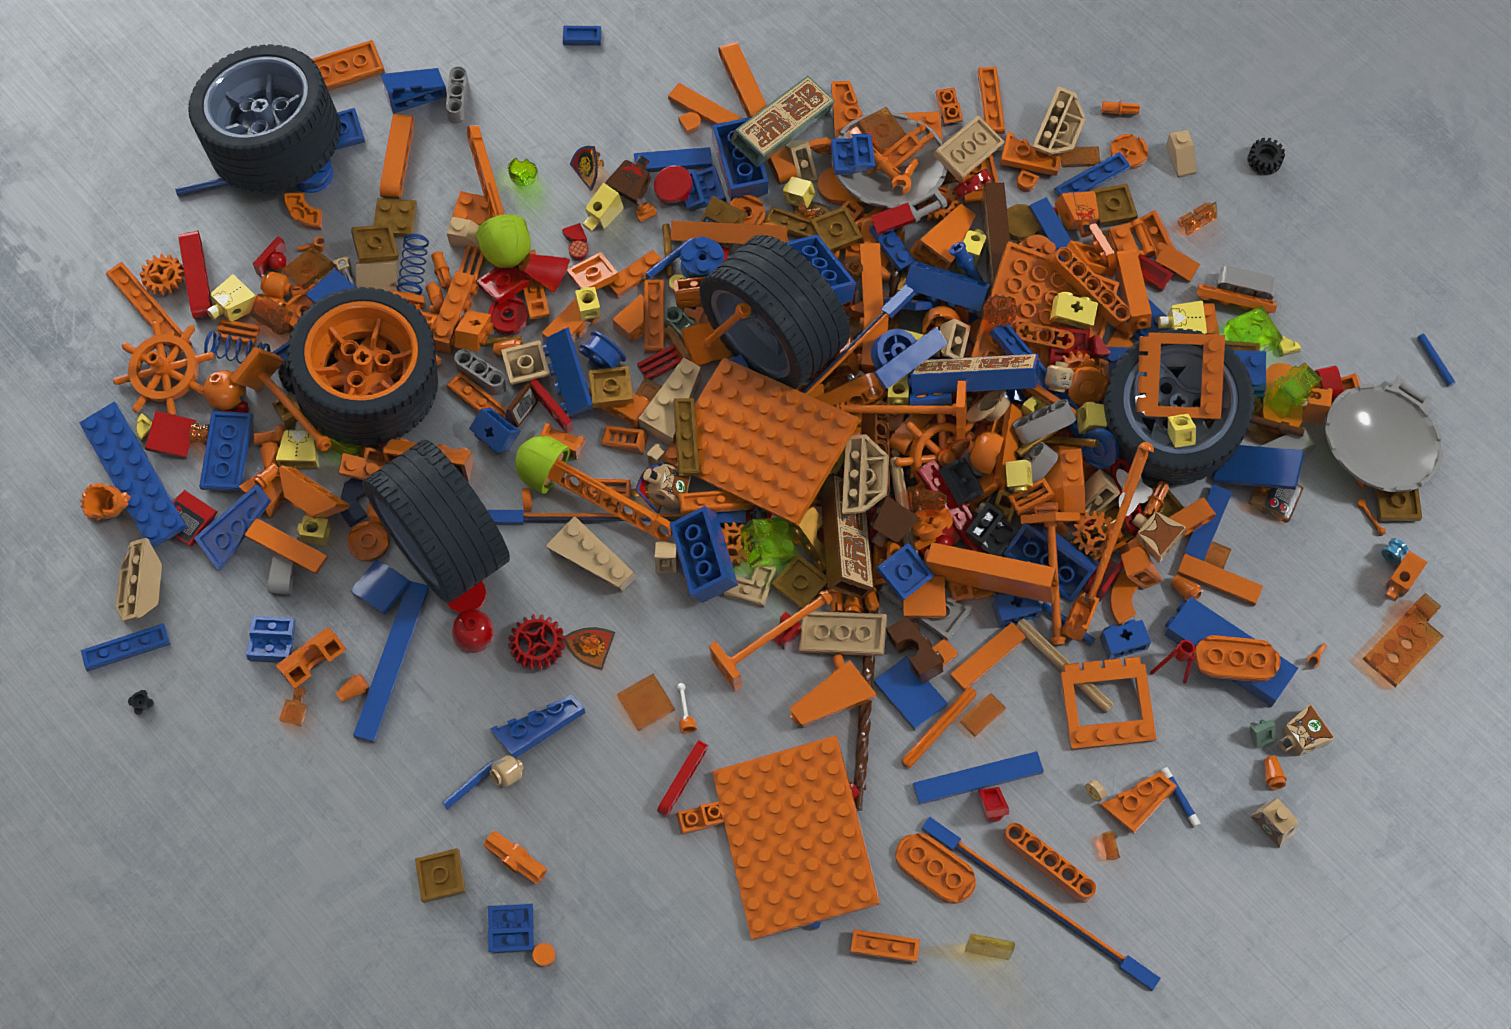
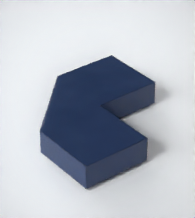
[339,478,368,527]

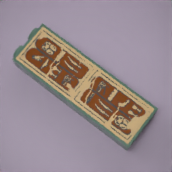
[730,75,835,167]

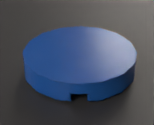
[1081,428,1120,469]

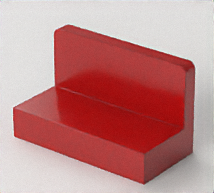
[1083,559,1124,602]

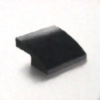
[965,502,1019,556]

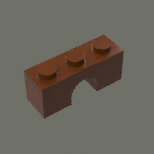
[886,616,944,684]

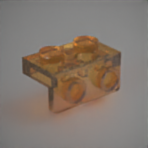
[250,293,293,335]

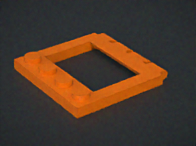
[1136,332,1225,419]
[1060,657,1157,750]

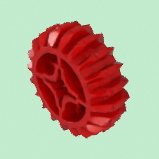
[508,614,566,671]

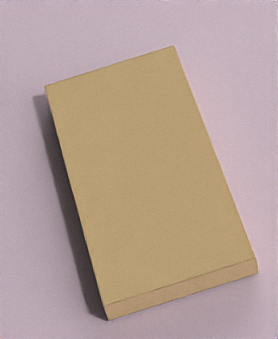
[933,115,1005,182]
[799,611,887,656]

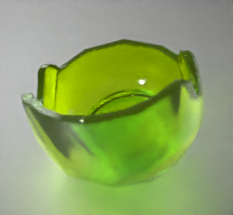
[507,158,538,186]

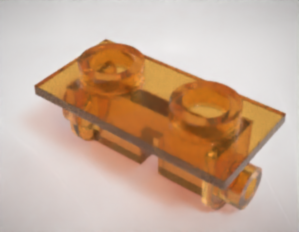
[1178,202,1217,236]

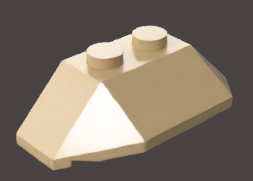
[1032,86,1086,155]
[842,434,889,514]
[116,538,162,622]

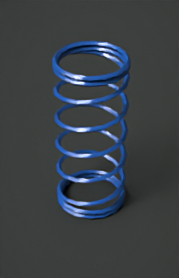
[397,234,429,295]
[204,331,271,364]

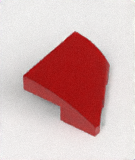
[518,253,570,293]

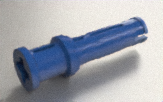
[949,242,984,281]

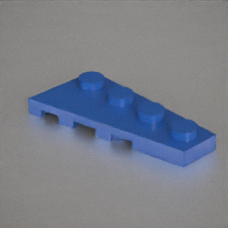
[490,695,586,758]

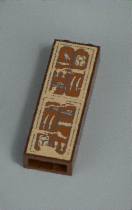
[980,182,1010,296]
[820,473,874,599]

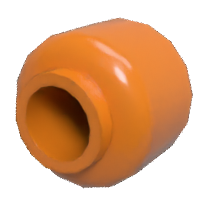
[260,271,292,299]

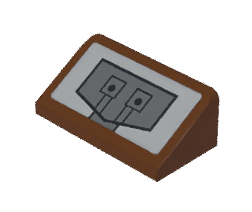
[505,383,538,427]

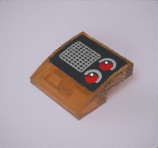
[1248,484,1304,523]

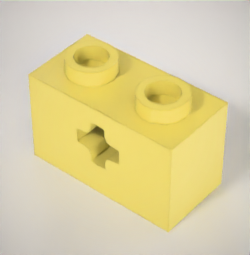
[1049,292,1098,330]

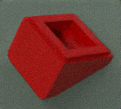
[1088,334,1110,359]

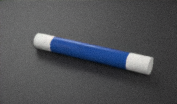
[1160,767,1201,828]

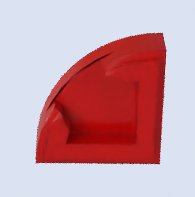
[562,223,587,242]

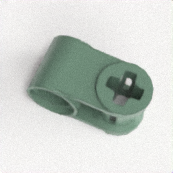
[664,306,697,345]

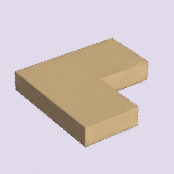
[724,562,777,607]

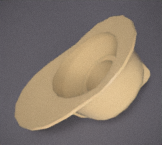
[966,390,1010,422]

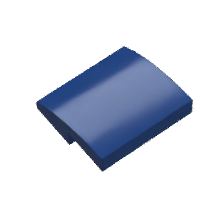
[830,134,875,175]
[685,166,727,210]
[350,560,411,614]
[246,616,296,662]
[488,903,534,952]

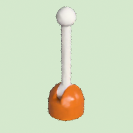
[677,683,697,734]

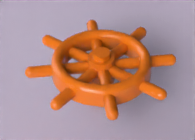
[113,321,215,415]
[894,405,976,500]

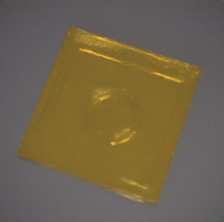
[965,934,1015,960]

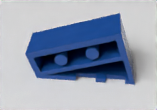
[381,68,447,114]

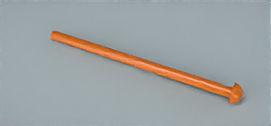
[1087,442,1154,599]

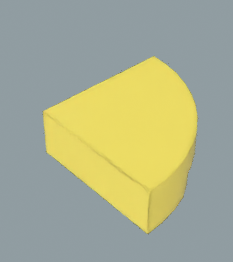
[1274,336,1302,357]
[136,413,152,442]

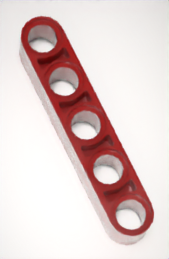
[178,230,213,319]

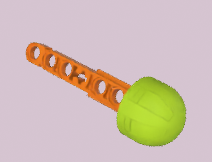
[467,125,531,268]
[515,436,673,541]

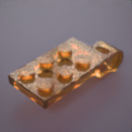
[1363,593,1444,688]

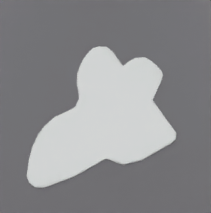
[1116,469,1153,516]

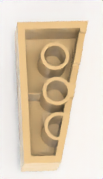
[639,357,701,446]
[546,516,637,591]

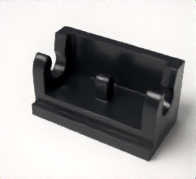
[939,457,985,506]

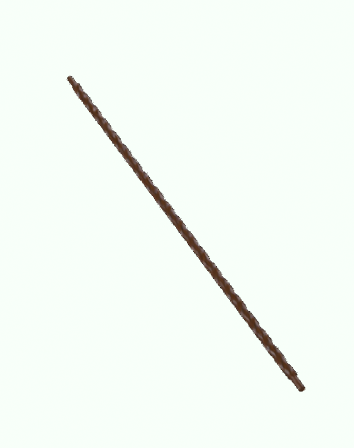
[854,226,905,811]

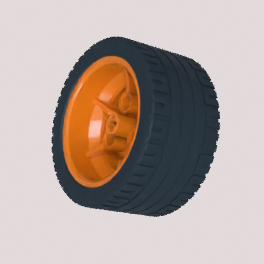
[287,287,438,446]

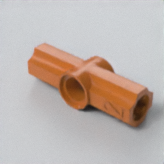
[483,831,547,885]

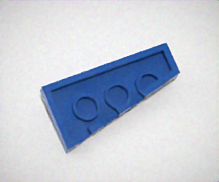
[194,484,271,570]

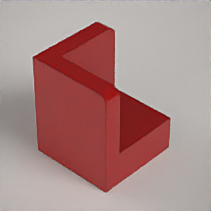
[772,611,802,650]

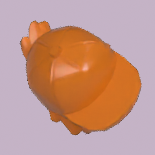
[80,483,130,520]

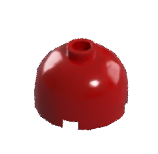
[452,609,495,653]

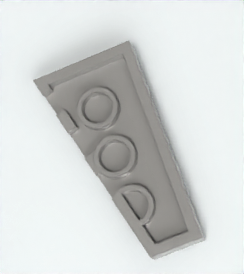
[880,583,973,641]

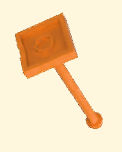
[681,303,751,366]
[230,347,331,451]
[837,381,967,439]
[1021,512,1080,645]
[709,590,833,691]

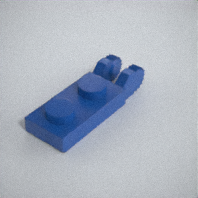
[869,225,916,272]

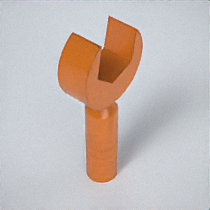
[892,158,919,194]

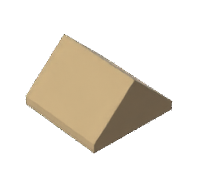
[355,258,399,292]
[501,340,550,385]

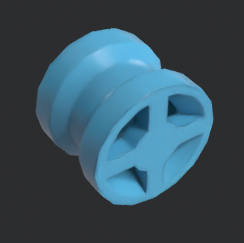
[1381,538,1409,564]

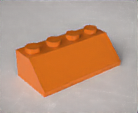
[383,438,474,482]

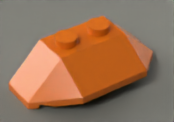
[1042,445,1086,515]
[279,466,350,519]

